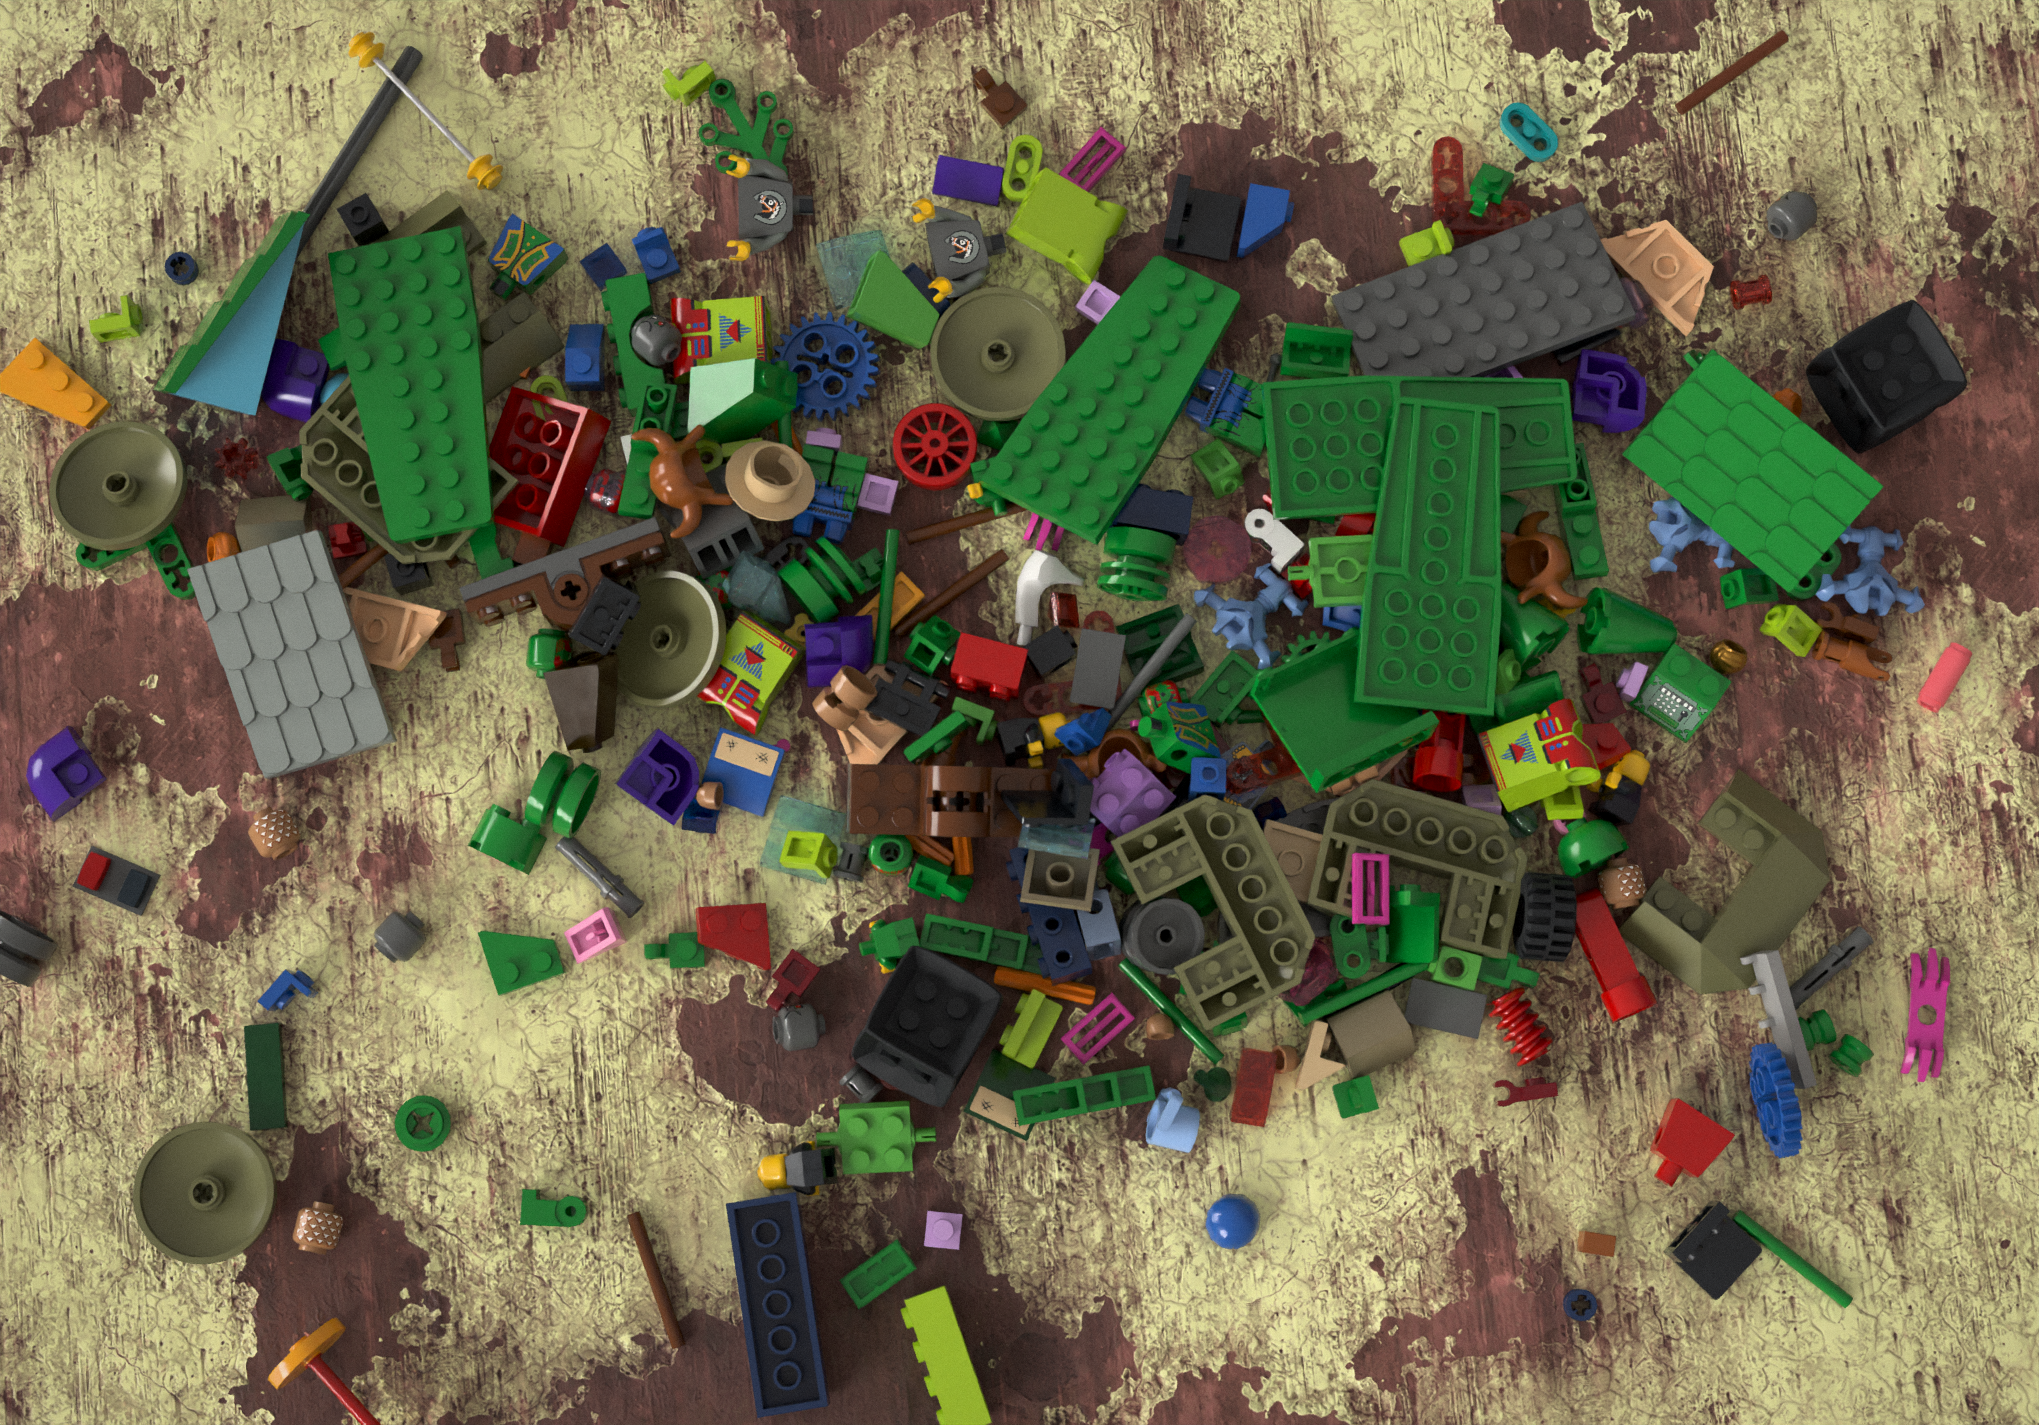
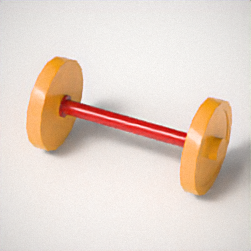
[268,1317,381,1425]

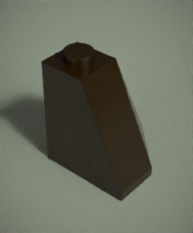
[543,648,619,753]

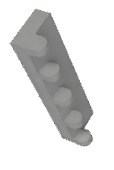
[1740,950,1817,1089]

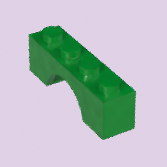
[601,273,667,417]

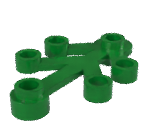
[699,79,794,176]

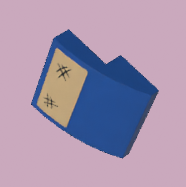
[701,727,786,817]

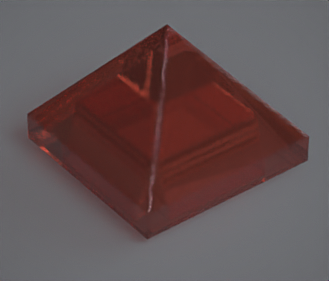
[1047,592,1080,629]

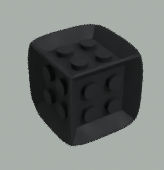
[1806,300,1967,454]
[851,945,1003,1107]

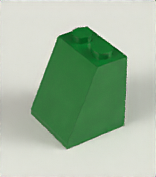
[687,358,798,445]

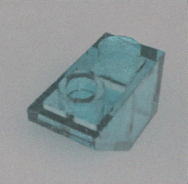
[722,550,791,625]

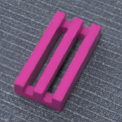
[1059,127,1126,192]
[1352,853,1389,925]
[1061,993,1135,1065]

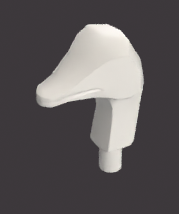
[1015,550,1084,646]

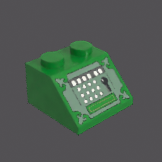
[1629,643,1732,743]

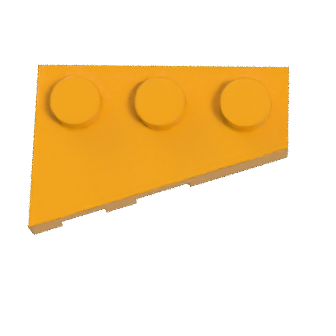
[0,338,112,430]

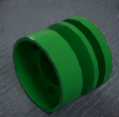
[1097,527,1177,601]
[777,536,867,623]

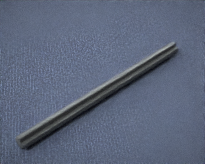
[294,45,423,263]

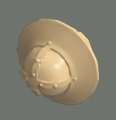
[725,441,815,522]

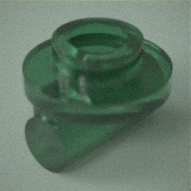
[1503,805,1539,838]
[1193,1067,1232,1102]

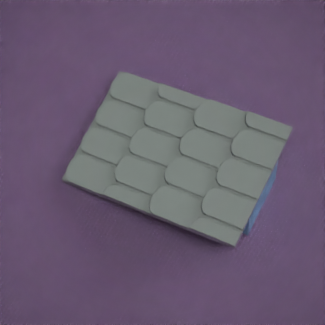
[187,530,397,779]

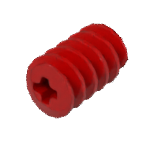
[1486,987,1553,1067]

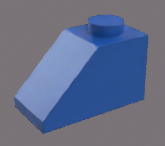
[1237,183,1294,258]
[565,324,605,391]

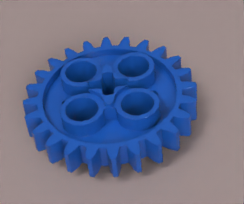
[770,312,880,422]
[1749,1042,1803,1158]

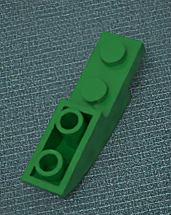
[618,380,677,520]
[1553,443,1609,581]

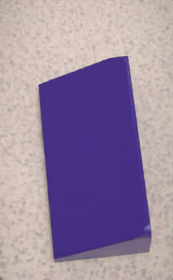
[932,155,1004,207]

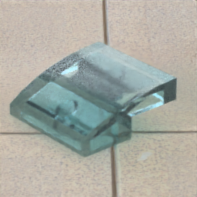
[816,230,890,310]
[760,795,847,885]
[1018,818,1096,859]

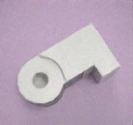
[1243,509,1305,575]

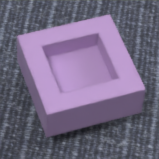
[1075,280,1120,325]
[806,428,843,456]
[857,473,899,516]
[1616,662,1649,703]
[1461,784,1502,815]
[924,1211,963,1250]

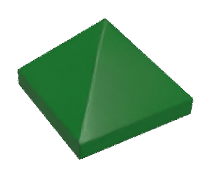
[977,420,1019,451]

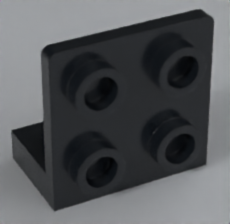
[1163,174,1241,262]
[568,574,641,656]
[1001,759,1094,828]
[1663,1201,1762,1300]

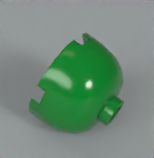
[1557,817,1630,879]

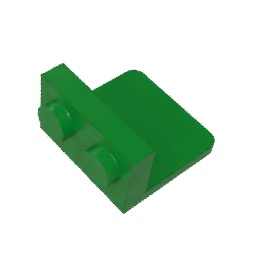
[1378,884,1440,963]

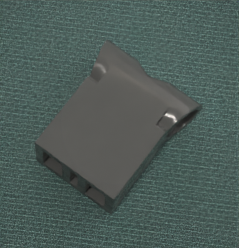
[656,462,764,580]

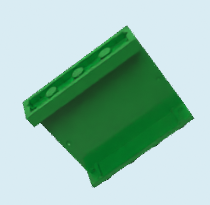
[1250,626,1439,793]

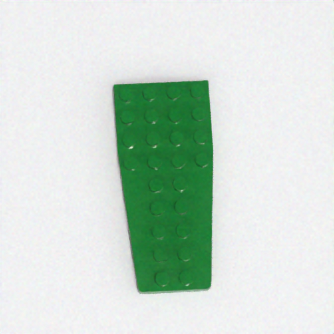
[328,226,494,544]
[980,255,1241,545]
[1261,375,1577,520]
[1354,396,1501,717]

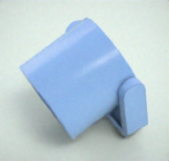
[1146,1087,1200,1153]

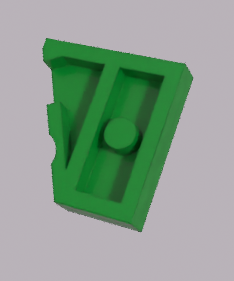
[478,931,566,996]

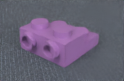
[1090,749,1176,837]

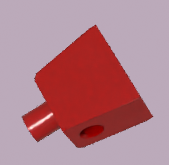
[1650,1098,1735,1188]

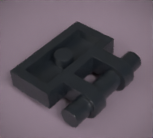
[864,658,952,737]

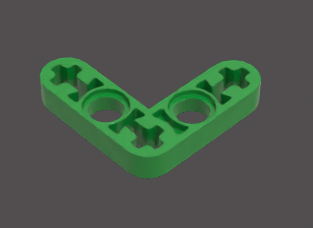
[76,522,196,600]

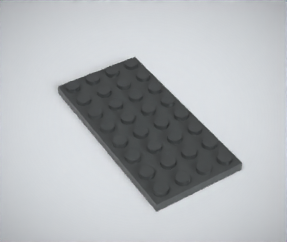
[1331,202,1636,377]

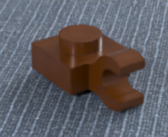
[973,68,1028,130]
[1815,602,1880,645]
[429,608,466,673]

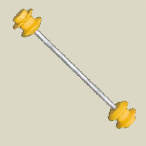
[348,32,503,190]

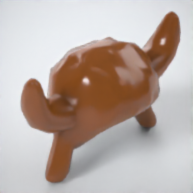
[631,424,733,538]
[1501,511,1588,610]
[1060,728,1167,780]

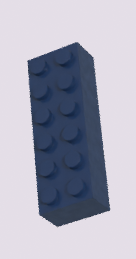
[726,1192,830,1418]

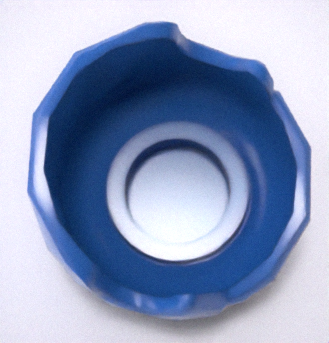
[1205,1193,1260,1249]

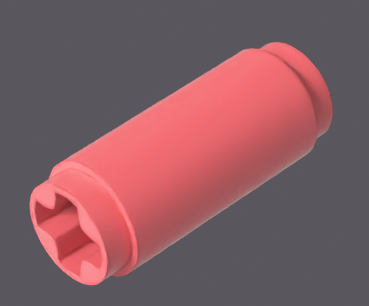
[1917,642,1972,713]

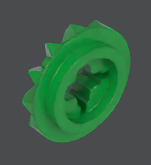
[395,1095,451,1152]

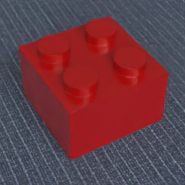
[950,632,1028,702]

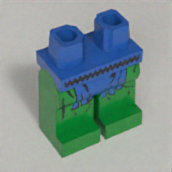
[1185,368,1266,458]
[793,444,869,545]

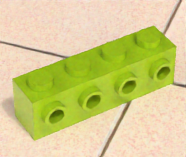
[901,1285,992,1425]

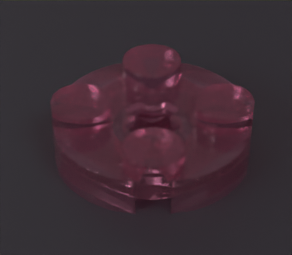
[1183,515,1252,585]
[1277,939,1339,1006]

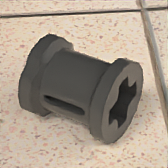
[833,842,869,883]
[838,1063,885,1103]

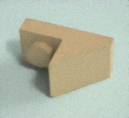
[1294,1020,1346,1090]

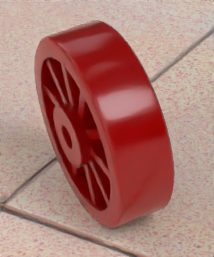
[893,403,978,491]

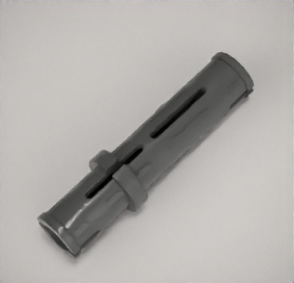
[555,836,644,918]
[1789,926,1874,1010]

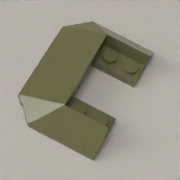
[372,190,565,404]
[299,375,519,564]
[1618,769,1830,995]
[1307,779,1528,959]
[1111,795,1315,1031]

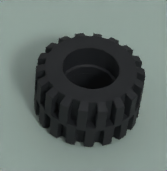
[1513,872,1577,962]

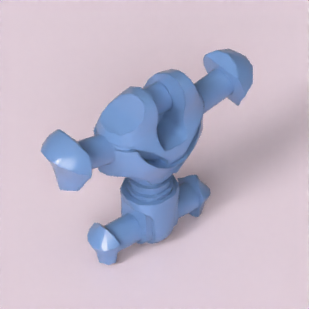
[1649,497,1735,573]
[1815,524,1925,616]
[1194,563,1308,670]

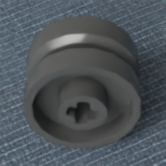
[1119,896,1205,975]
[0,910,58,987]

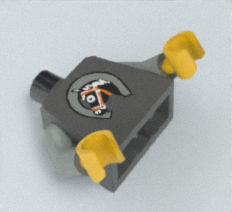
[726,154,813,261]
[912,198,1007,303]

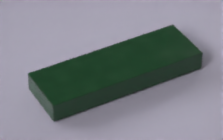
[244,1023,288,1131]

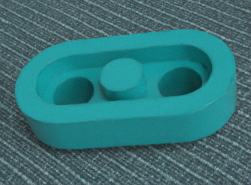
[1499,102,1558,162]

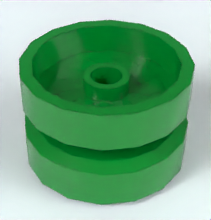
[525,751,601,839]

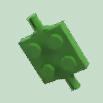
[1288,535,1373,608]
[816,1101,936,1174]

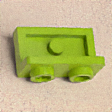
[999,989,1063,1068]

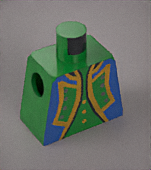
[488,213,569,301]
[1138,702,1222,774]

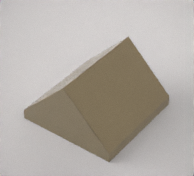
[235,495,312,553]
[1020,840,1100,911]
[1325,989,1416,1079]

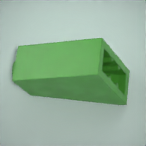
[846,250,940,350]

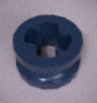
[165,252,199,286]
[1563,1288,1597,1321]

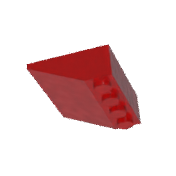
[489,386,611,547]

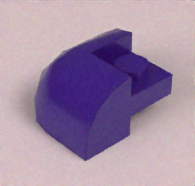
[261,339,330,423]
[1571,349,1647,433]
[804,615,874,688]
[26,726,107,822]
[614,729,700,826]

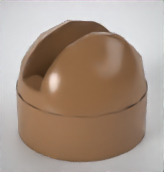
[696,782,724,810]
[1146,1013,1174,1040]
[1271,1045,1301,1074]

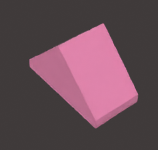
[564,907,627,964]

